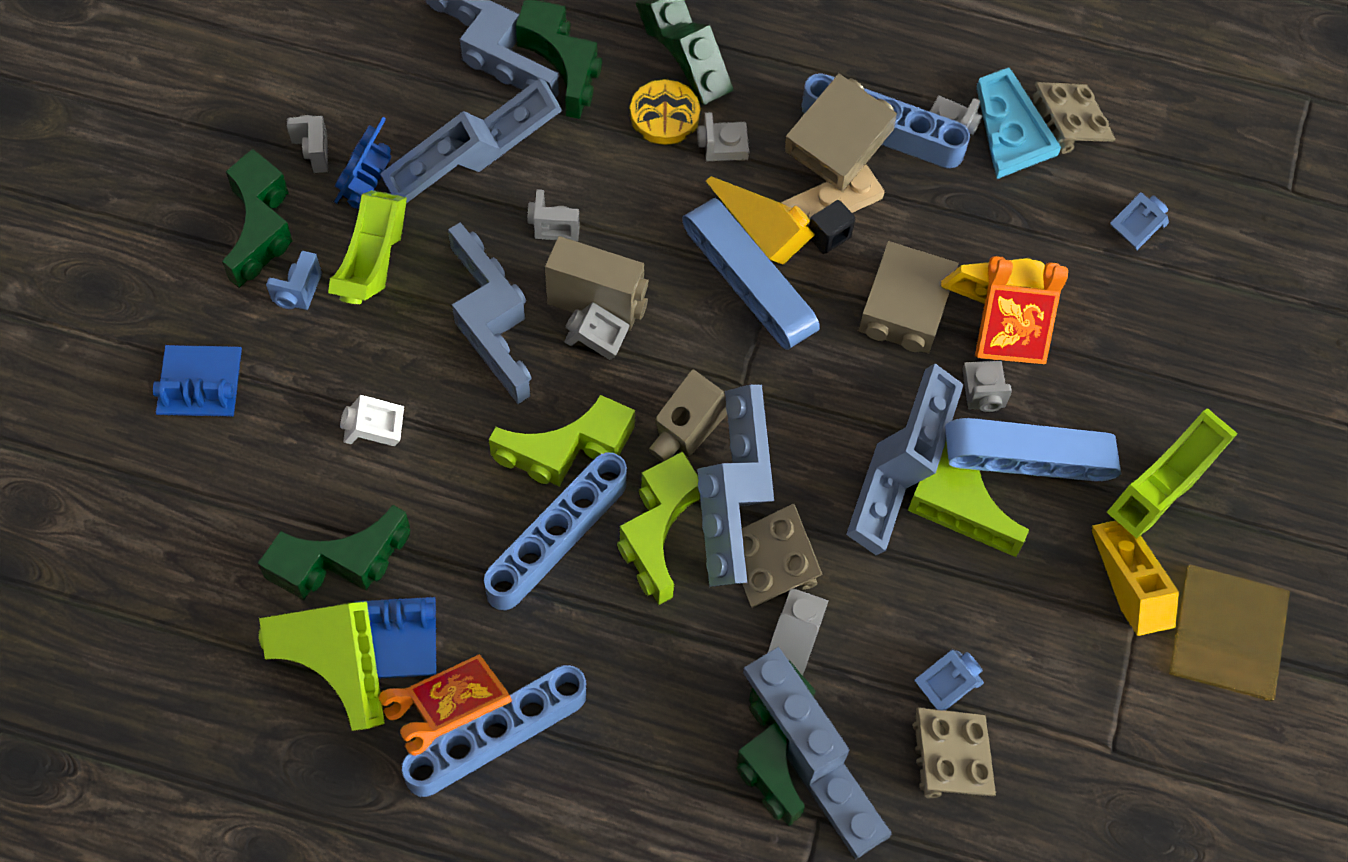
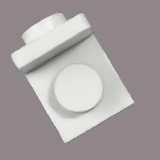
[340,395,404,446]

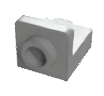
[930,96,982,135]
[697,112,749,161]
[287,115,328,173]
[528,189,579,241]
[564,302,630,360]
[962,361,1012,412]

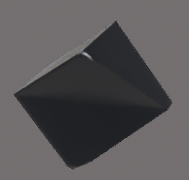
[809,200,856,254]

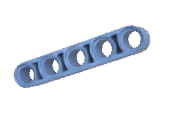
[802,73,970,168]
[682,198,820,350]
[945,418,1121,481]
[484,452,627,610]
[402,665,586,797]

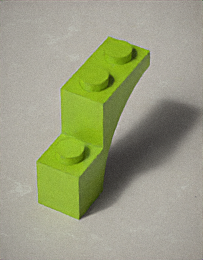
[328,190,407,304]
[489,395,635,487]
[1107,408,1238,539]
[617,452,700,605]

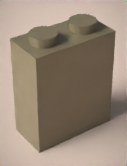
[785,73,897,192]
[545,236,649,331]
[858,241,959,354]

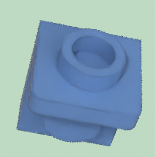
[1110,192,1169,250]
[266,251,322,310]
[915,650,984,711]

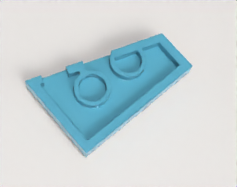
[977,67,1061,179]

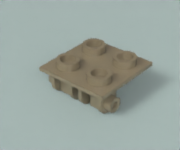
[1032,82,1116,154]
[742,503,823,608]
[912,708,996,798]

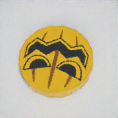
[630,79,700,145]

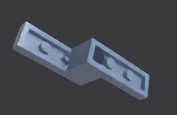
[426,0,559,98]
[380,78,562,203]
[448,222,532,404]
[846,364,963,555]
[697,385,774,587]
[743,647,892,859]

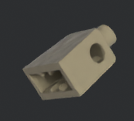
[648,369,727,462]

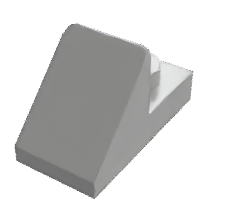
[768,588,829,675]

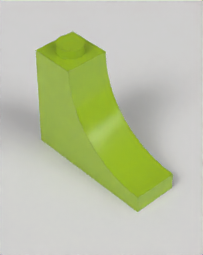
[908,442,1029,557]
[259,601,385,731]

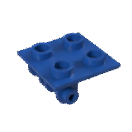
[334,117,391,209]
[153,345,242,416]
[355,597,436,678]

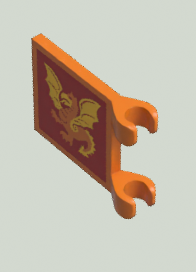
[975,256,1068,365]
[379,654,512,756]

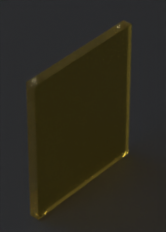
[1169,564,1290,702]

